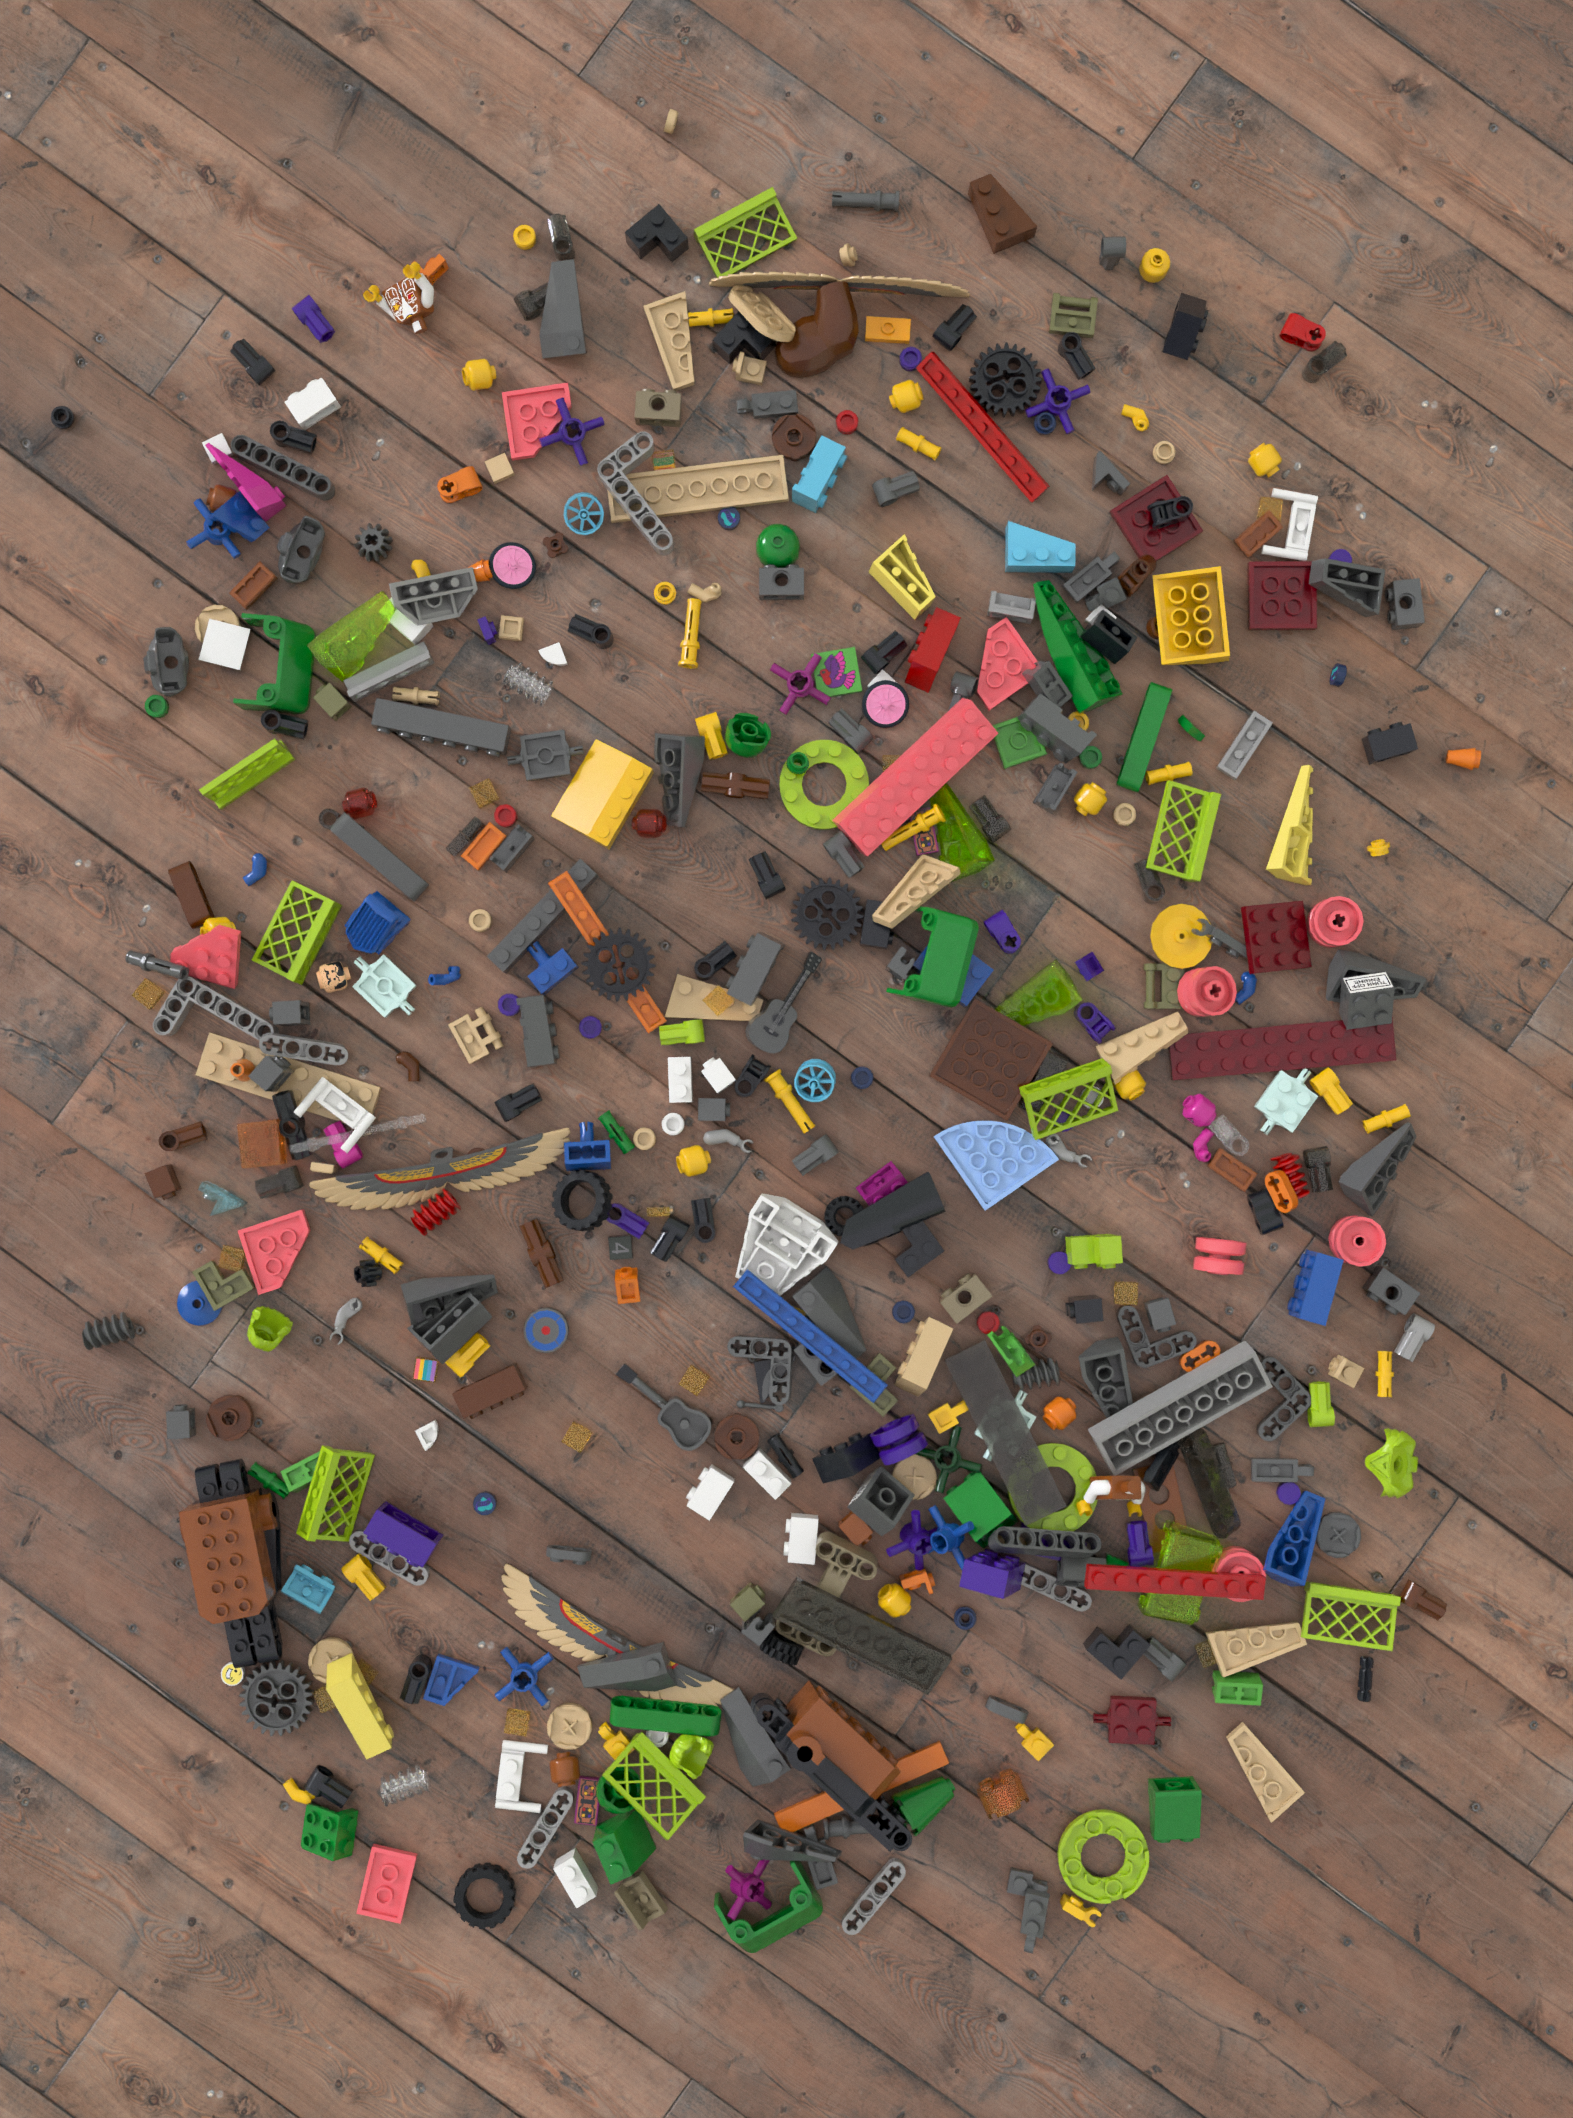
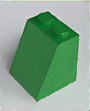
[943,1472,1019,1549]
[1148,1776,1202,1843]
[592,1808,656,1885]

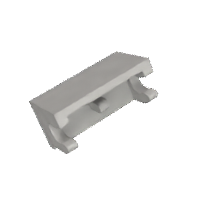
[987,591,1036,624]

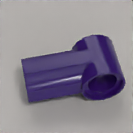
[291,295,335,343]
[607,1203,650,1239]
[1126,1520,1154,1567]

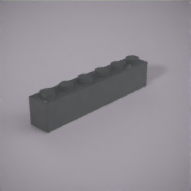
[371,698,511,757]
[487,859,599,974]

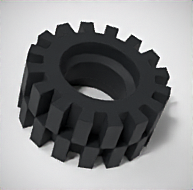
[824,1196,864,1236]
[760,1630,804,1666]

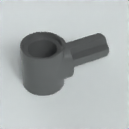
[948,671,978,711]

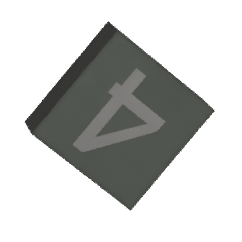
[608,1236,633,1260]

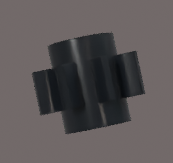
[354,1259,382,1287]

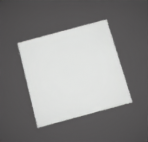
[199,619,251,670]

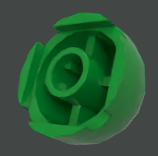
[756,524,800,568]
[725,713,771,758]
[596,1767,640,1814]

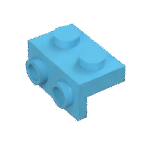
[281,1564,335,1614]

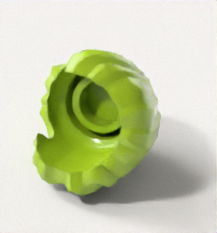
[247,1306,293,1352]
[670,1734,714,1779]

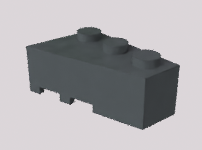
[1309,558,1385,617]
[1017,693,1097,764]
[726,932,786,1006]
[516,995,560,1067]
[407,1291,492,1365]

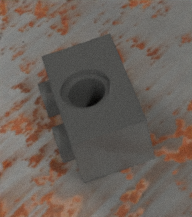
[759,565,804,600]
[1385,578,1425,630]
[269,1000,311,1026]
[1362,1266,1420,1316]

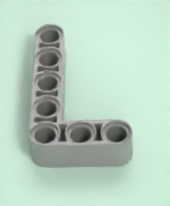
[597,431,674,556]
[153,976,279,1042]

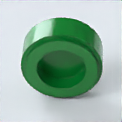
[145,695,169,718]
[1079,746,1102,769]

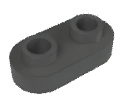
[546,1545,592,1565]

